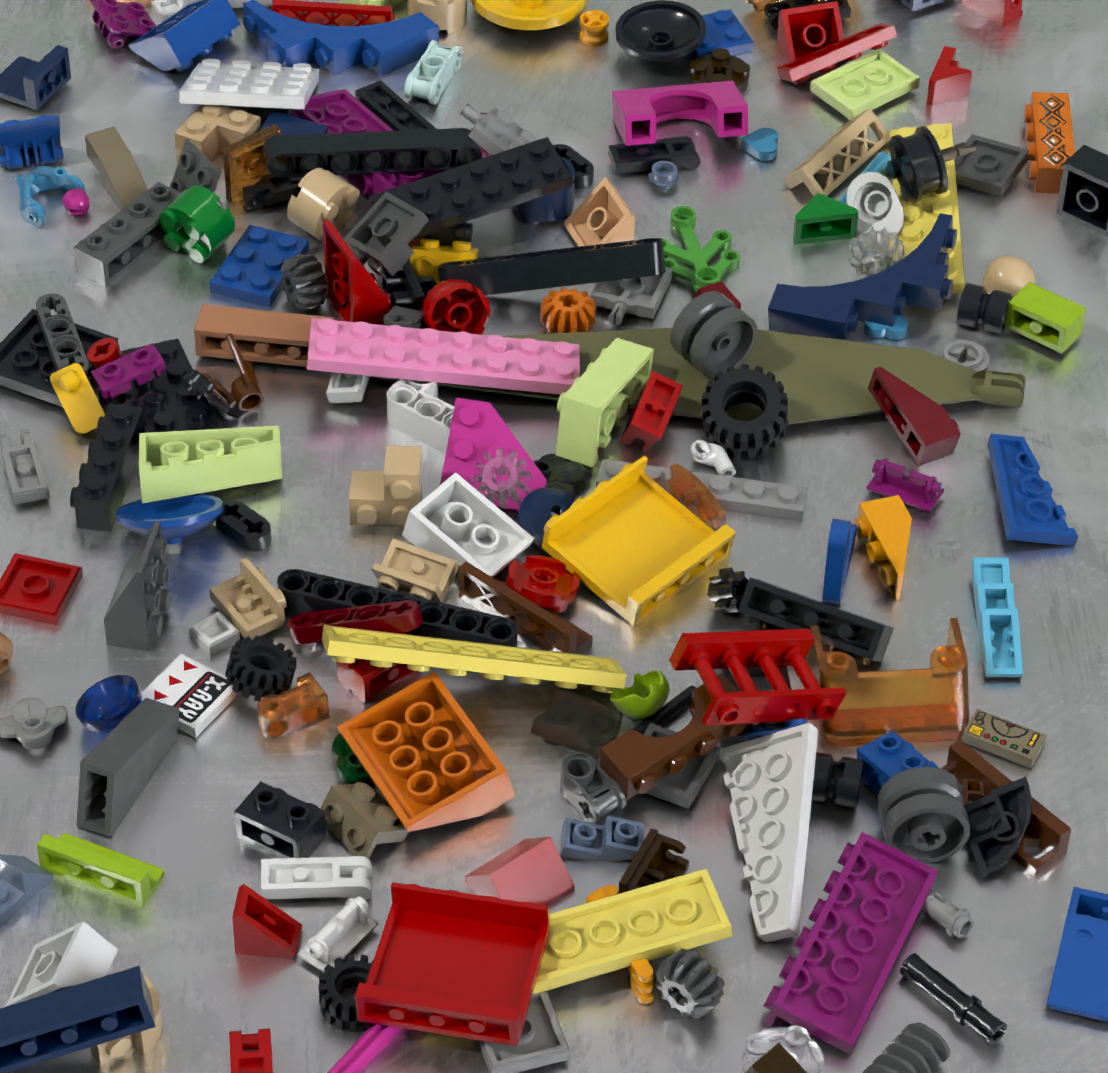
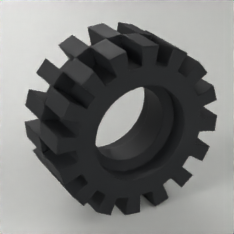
[225,636,297,702]
[318,954,374,1032]

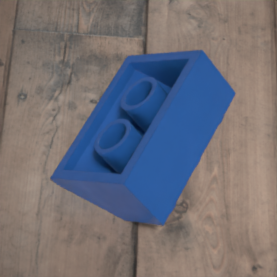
[129,0,240,72]

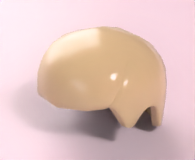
[982,255,1036,295]

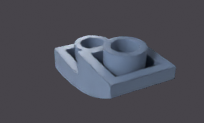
[560,816,644,861]

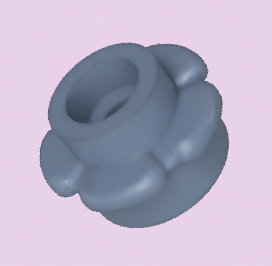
[648,161,679,189]

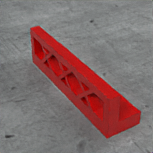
[272,0,395,26]

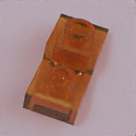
[667,463,726,531]

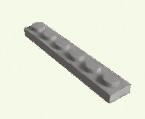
[596,459,808,521]

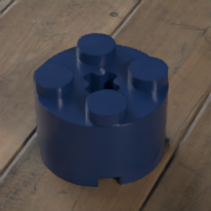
[512,157,575,225]

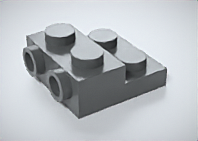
[344,192,429,277]

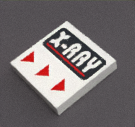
[135,654,241,738]

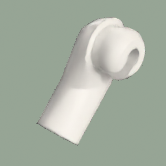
[690,440,736,477]

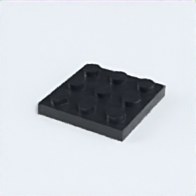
[0,309,119,407]

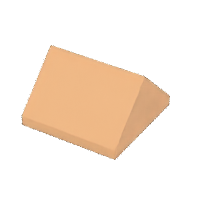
[563,177,635,247]

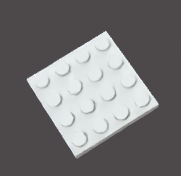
[179,59,319,109]

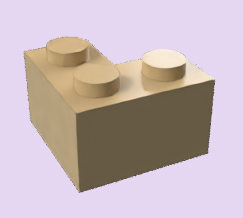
[174,104,261,164]
[349,445,422,526]

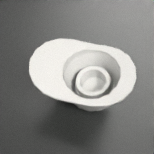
[846,172,904,245]

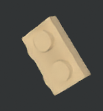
[371,539,459,603]
[209,558,287,640]

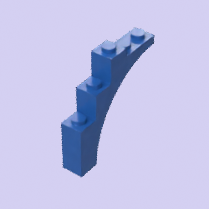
[243,0,439,77]

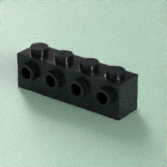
[70,403,145,532]
[738,577,894,666]

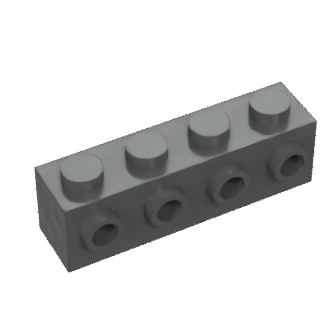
[73,182,181,287]

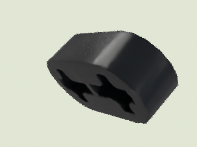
[553,144,594,189]
[215,499,272,551]

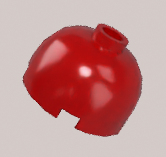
[422,279,491,335]

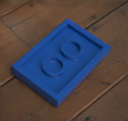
[209,225,309,308]

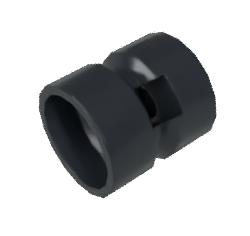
[957,283,1013,335]
[811,752,864,809]

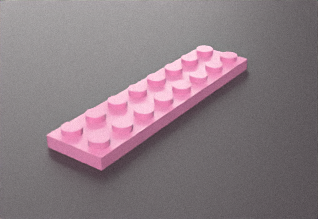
[307,318,580,394]

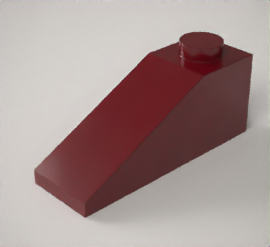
[868,366,961,466]

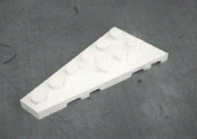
[719,723,818,943]

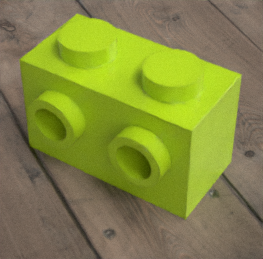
[1005,282,1086,354]

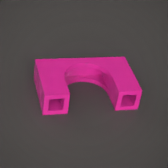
[612,81,748,146]

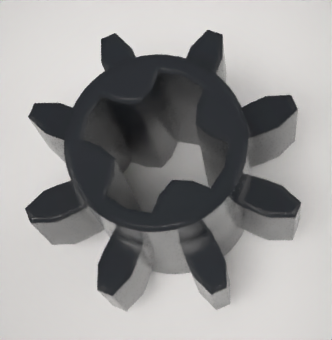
[707,567,749,613]

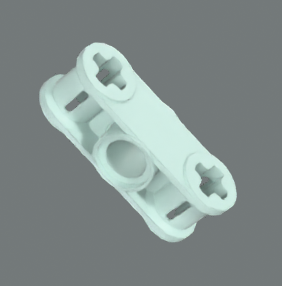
[404,40,463,105]

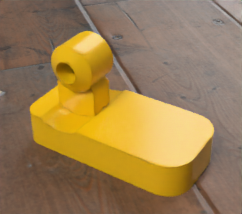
[50,363,105,435]

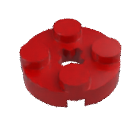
[506,555,580,612]

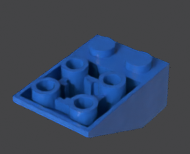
[1046,887,1108,1022]

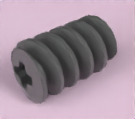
[863,1022,950,1073]

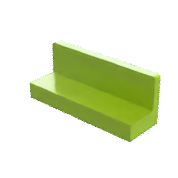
[37,833,165,907]

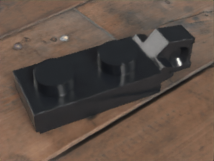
[242,174,303,210]

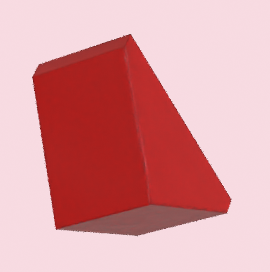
[232,884,302,959]

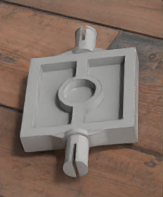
[459,103,538,155]
[590,267,672,325]

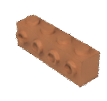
[194,304,334,367]

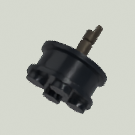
[887,126,976,203]

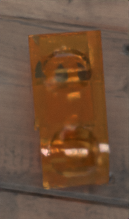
[257,672,330,739]

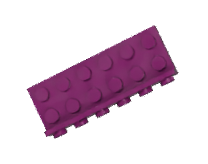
[287,89,442,201]
[763,832,939,1055]

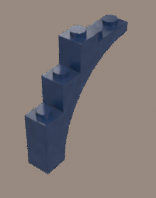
[768,213,957,340]

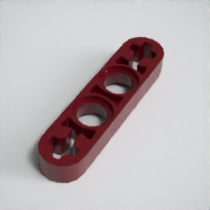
[287,600,423,644]

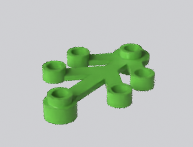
[661,206,740,292]

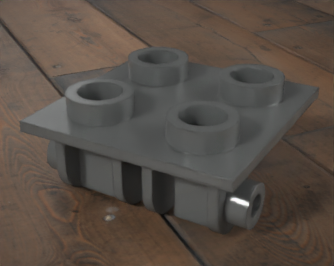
[170,139,224,211]

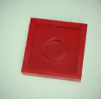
[0,553,83,625]

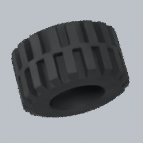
[701,364,788,459]

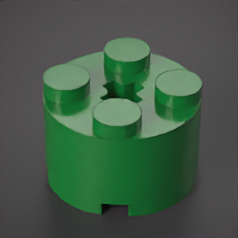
[159,185,235,263]

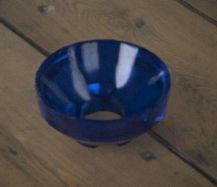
[75,675,142,733]

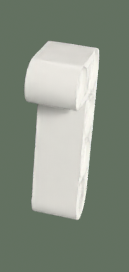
[387,379,454,453]

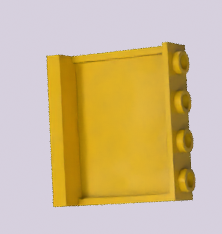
[542,456,736,626]

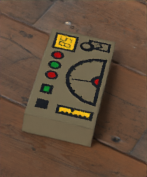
[962,709,1047,768]

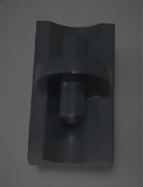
[382,260,438,310]

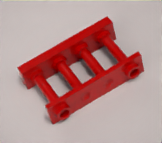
[669,629,847,726]

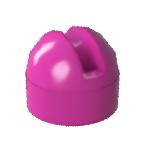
[62,188,90,216]

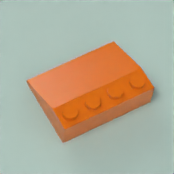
[337,671,515,832]

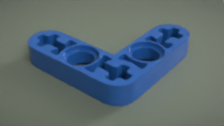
[822,519,857,605]

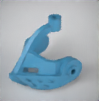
[15,166,85,227]

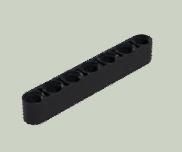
[262,128,482,178]
[437,238,666,296]
[277,569,517,647]

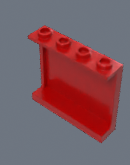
[355,882,550,1047]

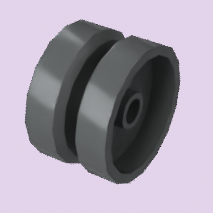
[670,291,757,379]
[877,767,970,863]

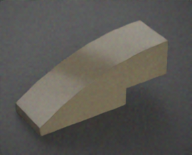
[85,126,148,211]

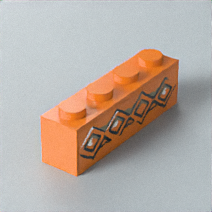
[1024,92,1075,194]

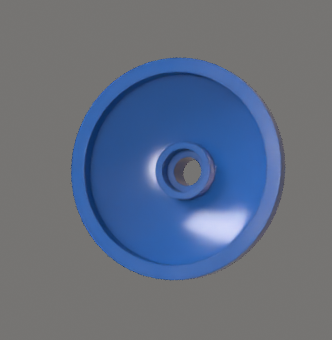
[116,494,223,544]

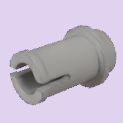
[922,892,974,938]

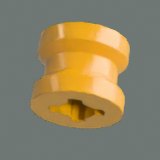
[579,10,609,47]

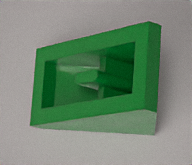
[793,193,859,245]

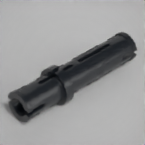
[900,953,1007,1045]

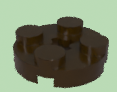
[689,48,750,94]

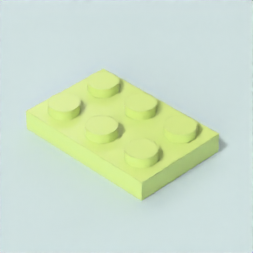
[810,49,920,120]

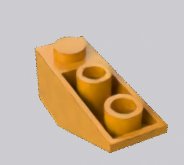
[854,495,912,600]

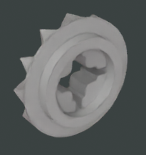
[936,339,990,371]

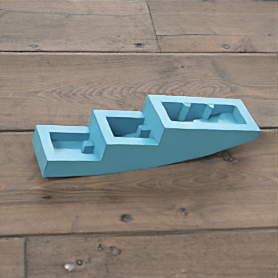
[971,557,1023,677]

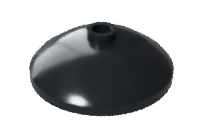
[615,0,706,62]

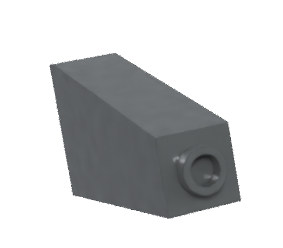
[76,698,179,837]

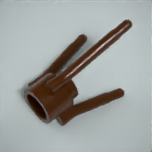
[204,333,264,412]

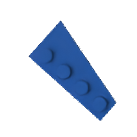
[987,434,1078,546]

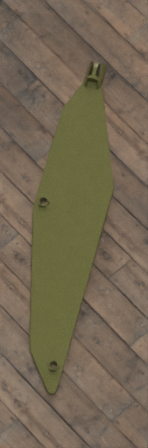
[372,328,1026,425]

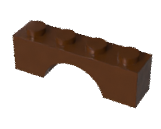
[600,673,748,800]

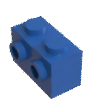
[857,731,938,795]

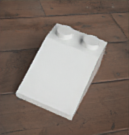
[402,472,535,578]

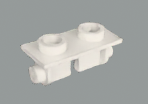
[297,896,378,972]

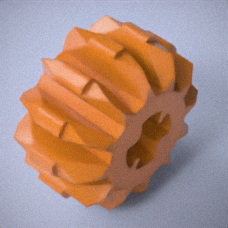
[541,286,596,334]

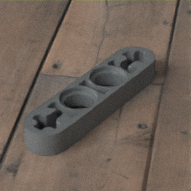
[36,293,90,381]

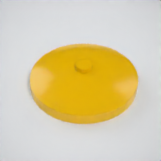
[471,0,588,30]

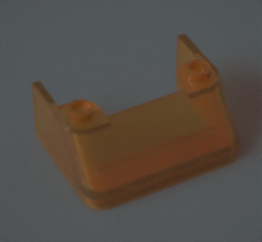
[807,618,970,747]

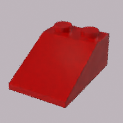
[323,220,392,325]

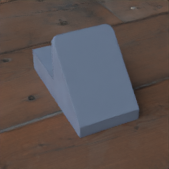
[0,854,54,927]

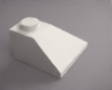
[5,921,118,1007]

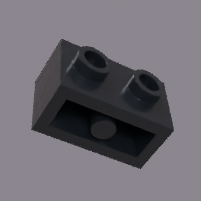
[234,781,326,858]

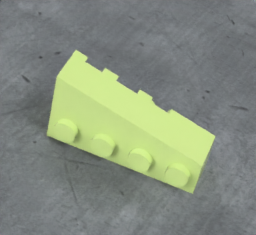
[555,338,654,467]
[139,425,282,504]

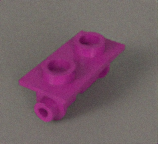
[91,343,166,400]
[866,459,944,513]

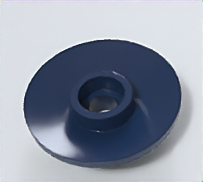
[517,488,576,551]

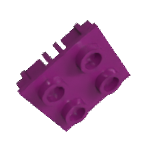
[90,0,156,49]

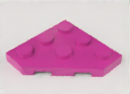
[440,398,548,513]

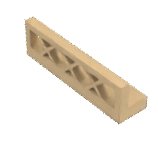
[783,108,890,196]

